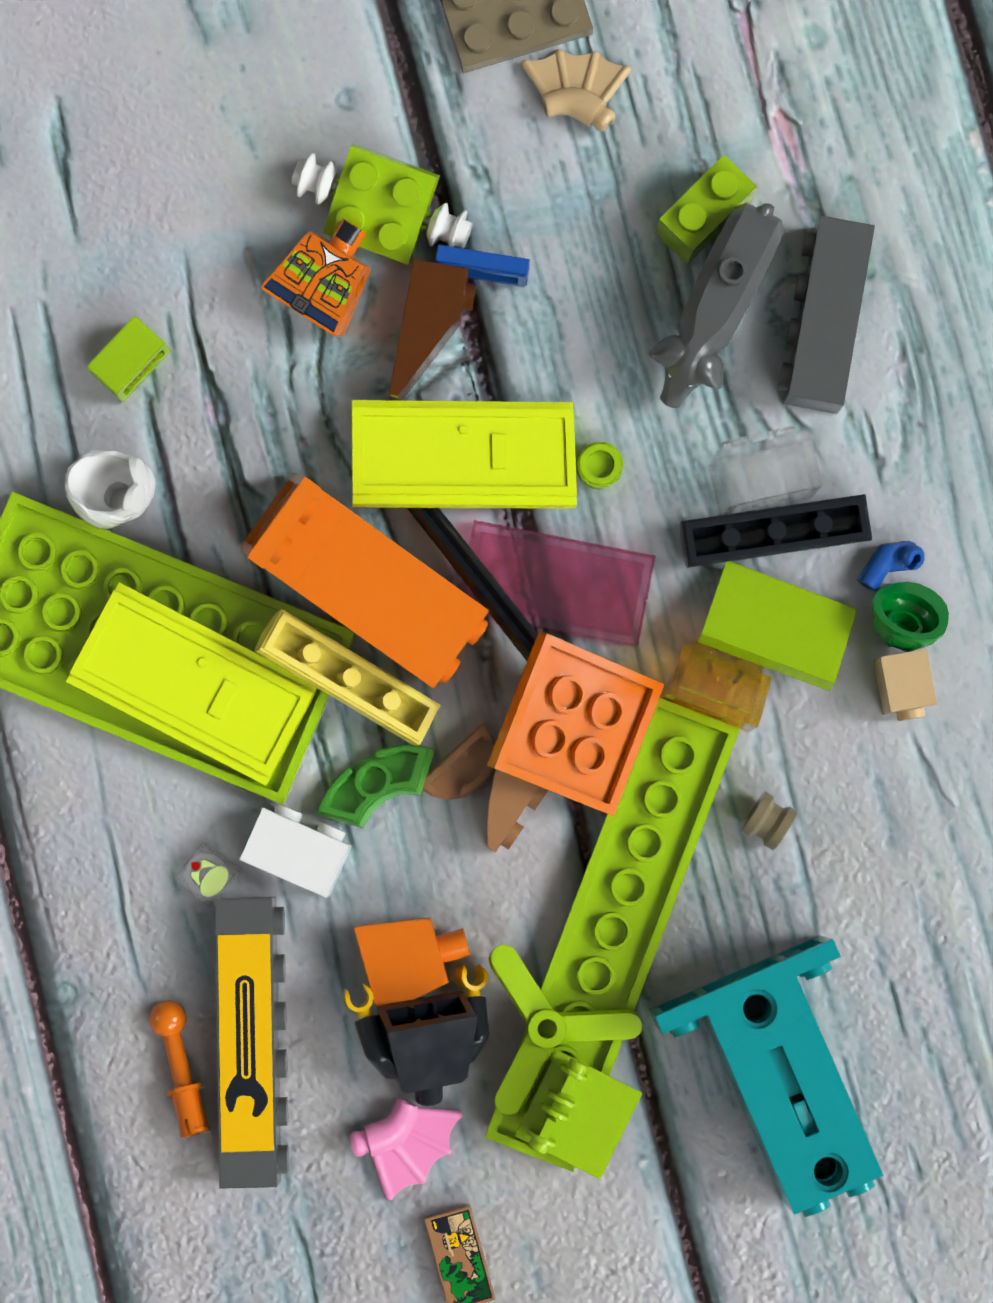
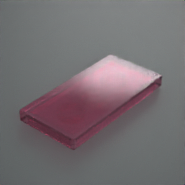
[460,520,656,647]

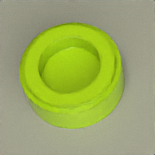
[577,442,623,490]

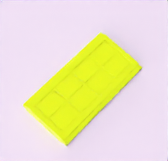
[351,400,577,509]
[66,582,318,786]

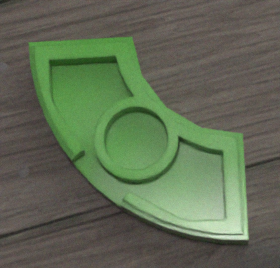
[316,745,434,828]

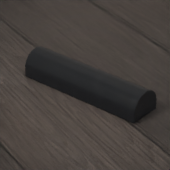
[680,494,873,568]

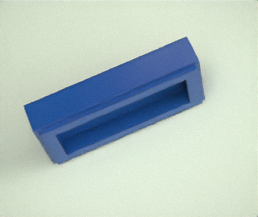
[436,245,530,287]

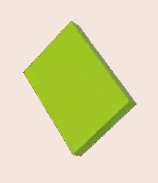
[698,562,857,692]

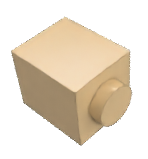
[873,649,937,721]

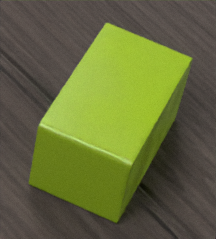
[87,316,171,402]

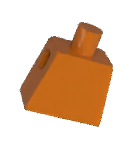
[354,917,471,1006]

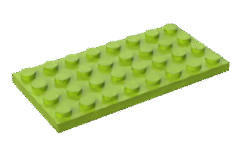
[0,491,356,805]

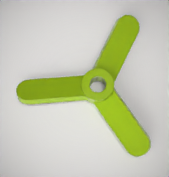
[488,945,642,1116]

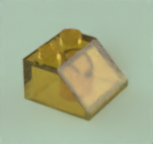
[661,640,772,732]

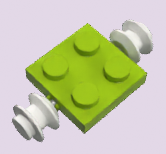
[291,143,473,265]

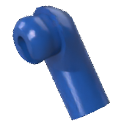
[857,541,925,592]

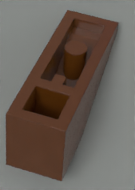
[389,259,476,400]

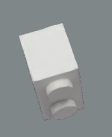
[240,803,352,898]

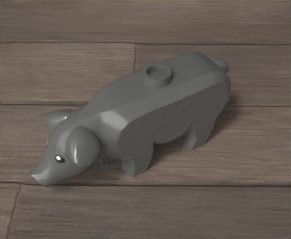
[649,202,785,408]

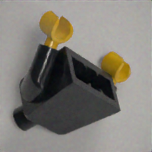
[342,965,489,1106]

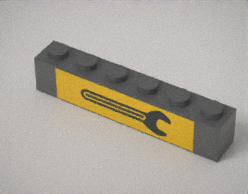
[215,897,289,1189]

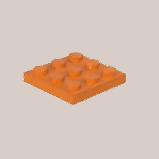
[487,632,665,816]

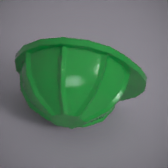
[871,582,949,652]

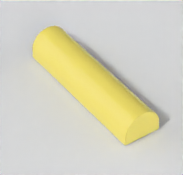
[255,609,441,746]

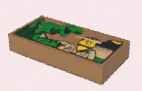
[424,1204,495,1303]

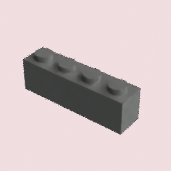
[778,215,875,414]

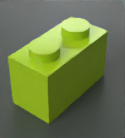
[655,155,757,265]

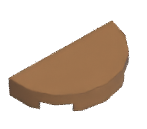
[422,722,495,800]

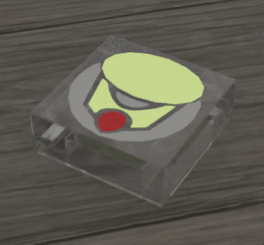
[174,842,241,908]

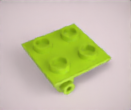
[515,1050,643,1180]

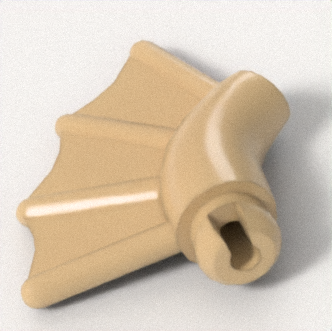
[522,49,631,132]

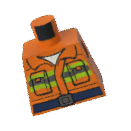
[261,218,371,337]

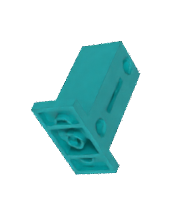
[649,935,884,1217]

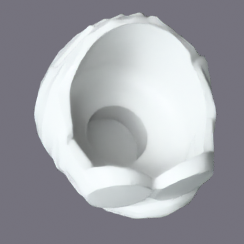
[64,450,156,529]

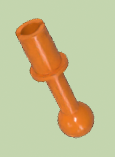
[149,1000,211,1138]

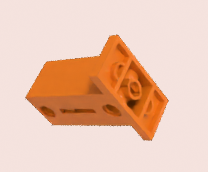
[240,472,489,689]

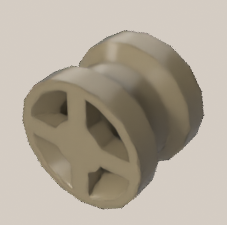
[740,791,798,851]

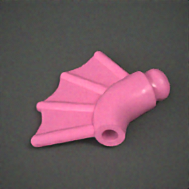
[349,1098,462,1201]

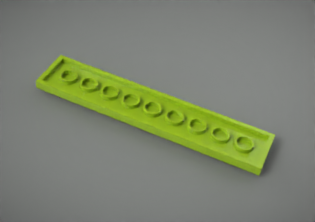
[485,698,740,1172]

